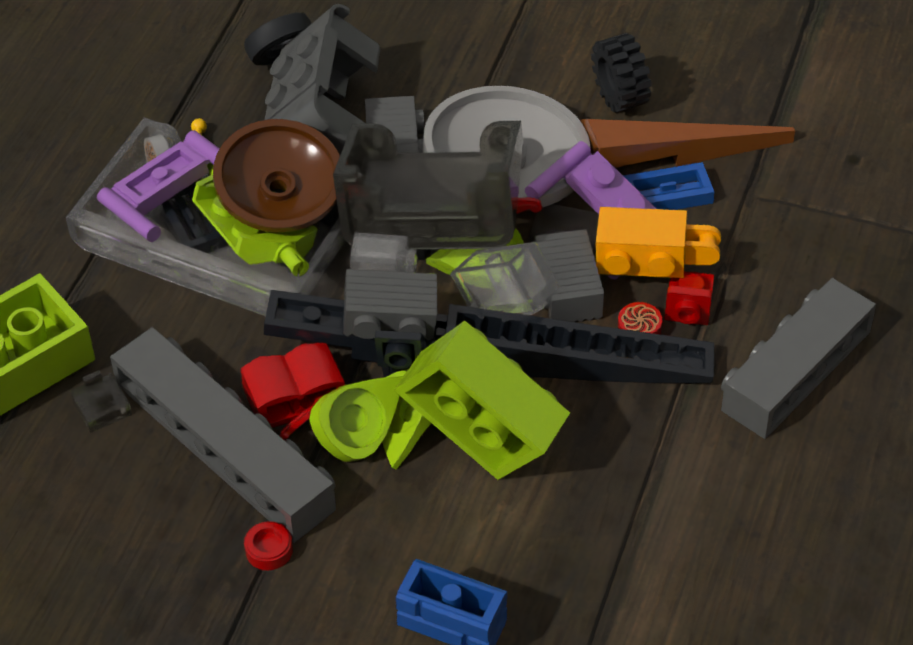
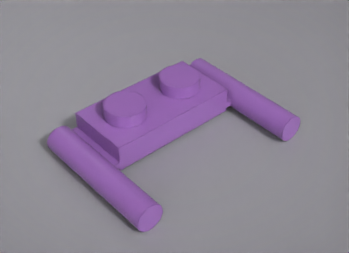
[97,130,220,242]
[525,141,656,280]

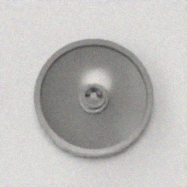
[422,86,590,210]

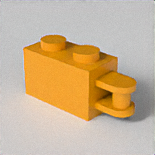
[596,207,721,278]

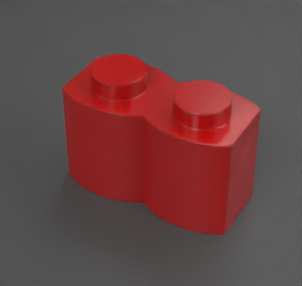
[241,343,345,428]

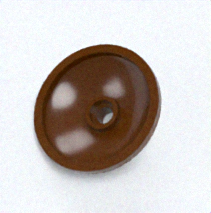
[213,119,344,232]

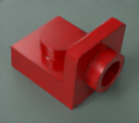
[664,271,714,325]

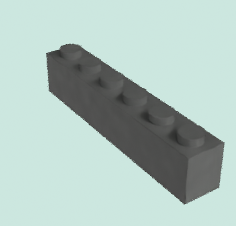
[110,327,336,543]

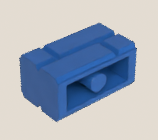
[396,559,507,645]

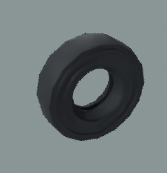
[244,12,312,66]

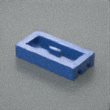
[624,162,715,210]

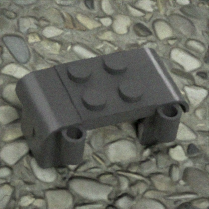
[264,4,381,168]

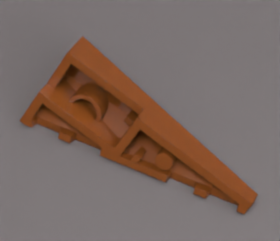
[580,119,795,168]

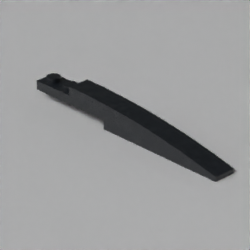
[263,290,714,383]

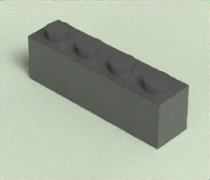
[721,278,876,439]

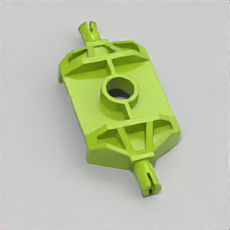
[192,163,317,277]

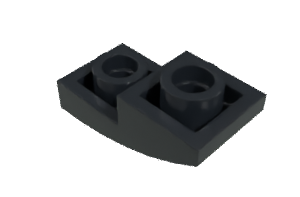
[374,330,427,377]

